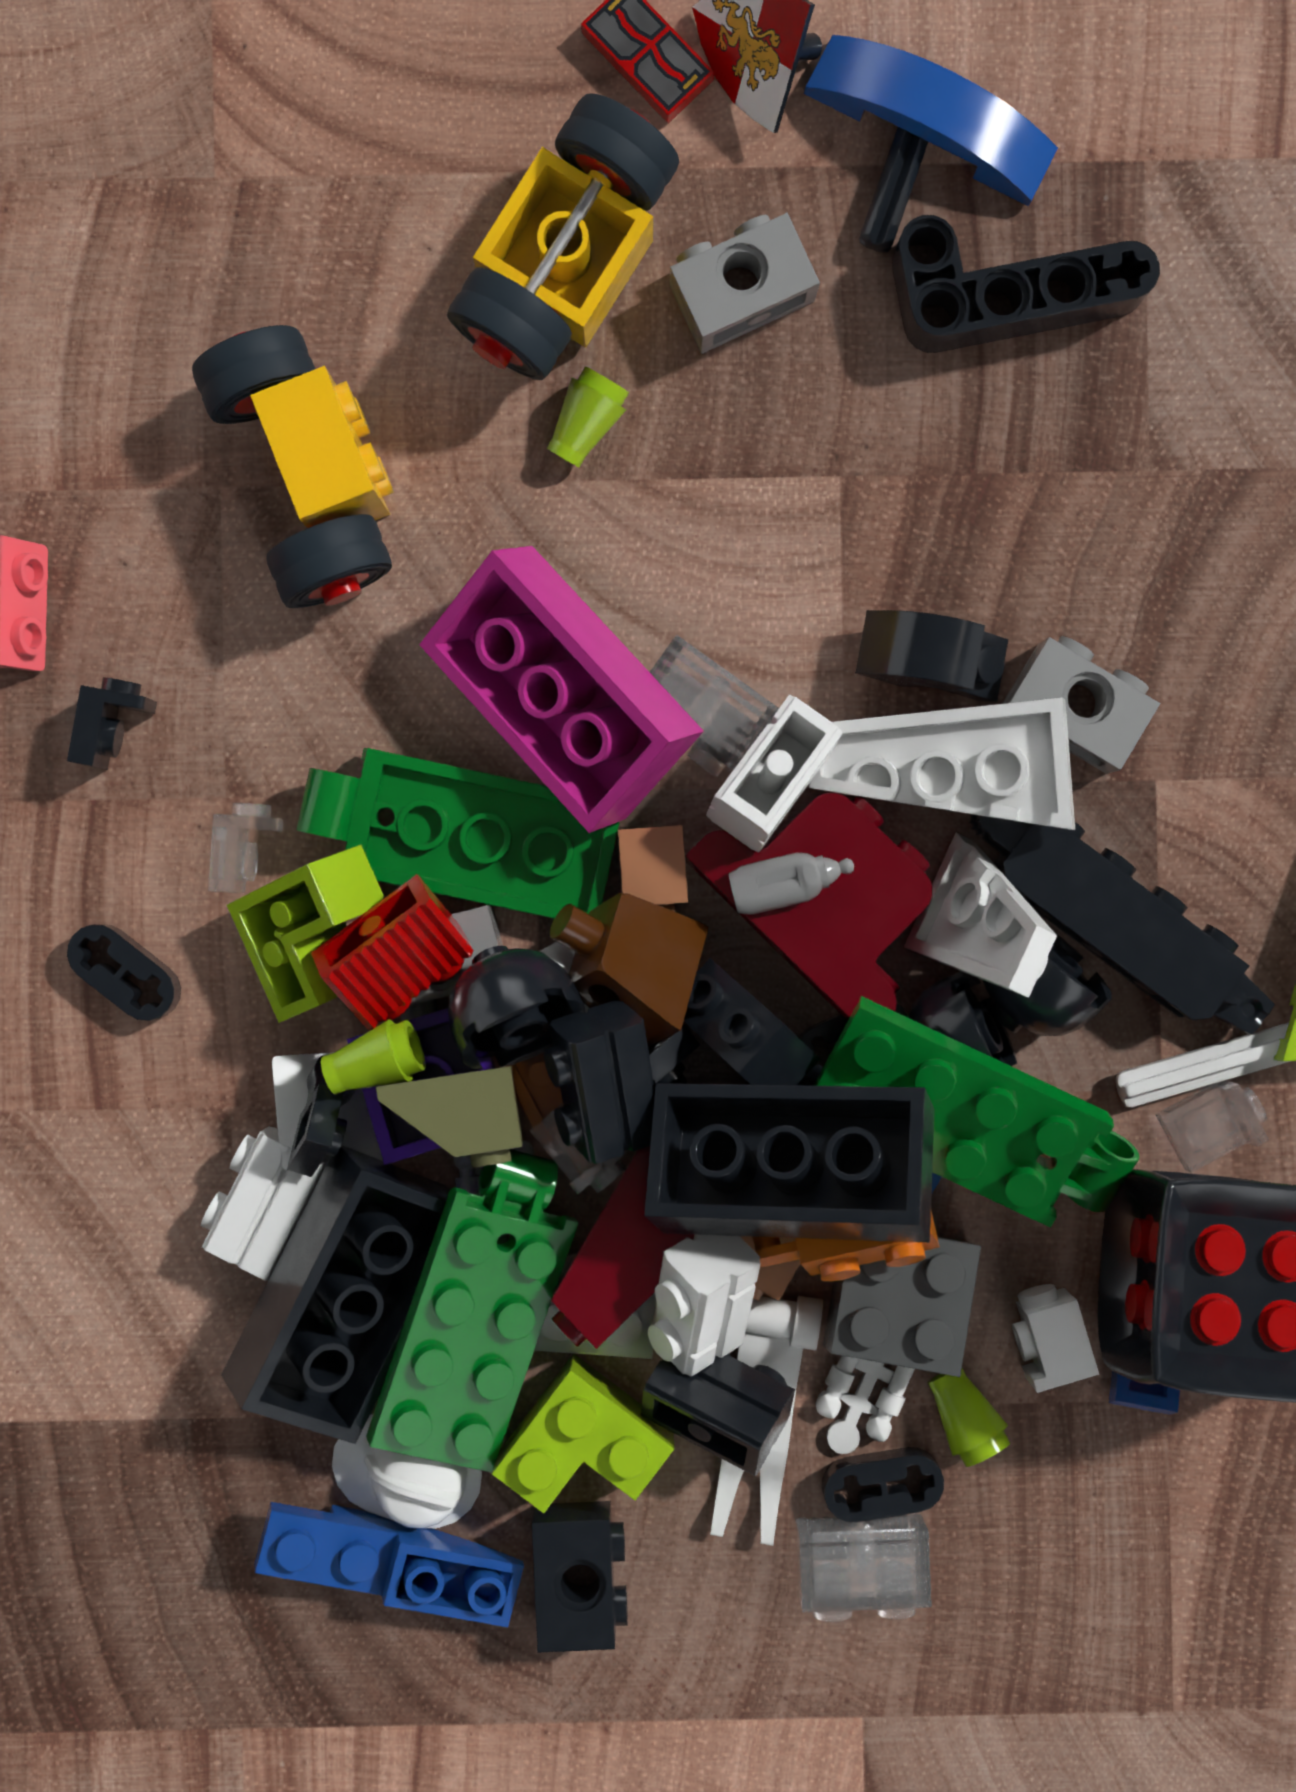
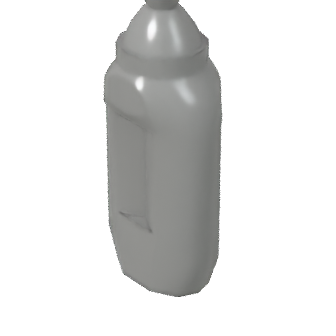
[729,852,854,915]

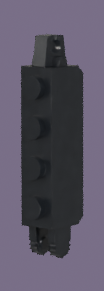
[969,814,1275,1035]

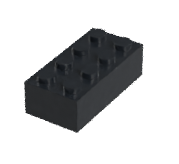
[644,1083,935,1243]
[221,1145,450,1444]

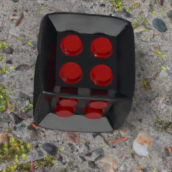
[1098,1168,1296,1403]

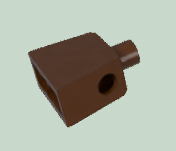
[550,893,709,1047]

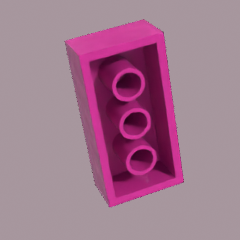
[419,546,704,833]

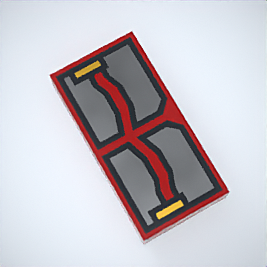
[581,0,714,124]

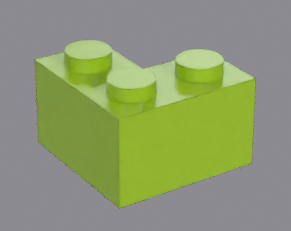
[227,845,385,1023]
[492,1353,675,1513]

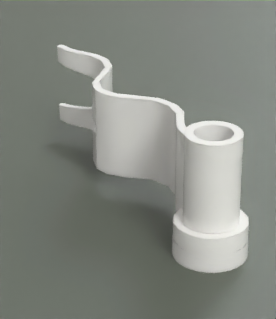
[710,1296,823,1546]

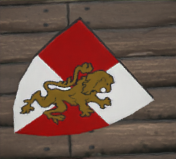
[692,0,822,133]

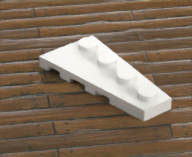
[809,698,1075,830]

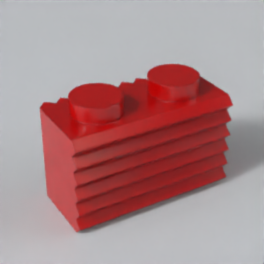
[311,874,474,1030]

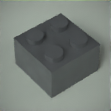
[823,1237,981,1377]

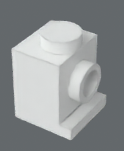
[1012,1284,1099,1393]

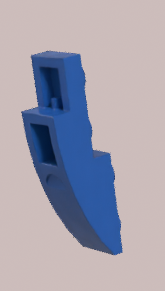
[254,1502,524,1627]

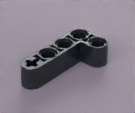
[892,215,1160,353]

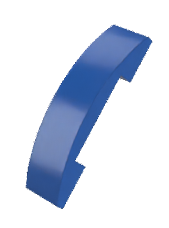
[804,35,1058,207]

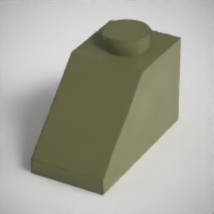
[376,1066,523,1167]

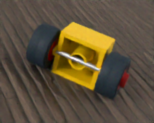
[447,93,679,380]
[192,325,394,608]

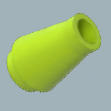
[546,366,629,468]
[321,1019,426,1094]
[927,1368,1010,1467]

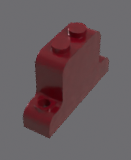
[685,792,932,1021]

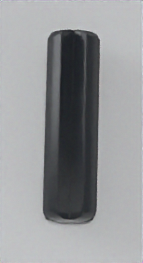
[859,127,928,253]

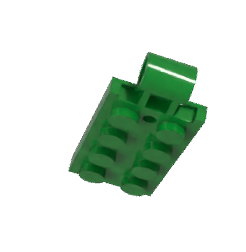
[296,748,620,918]
[813,996,1140,1228]
[366,1149,579,1473]

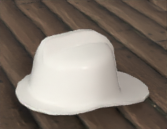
[332,1414,482,1529]

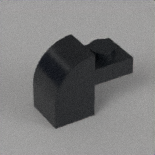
[855,610,1009,702]

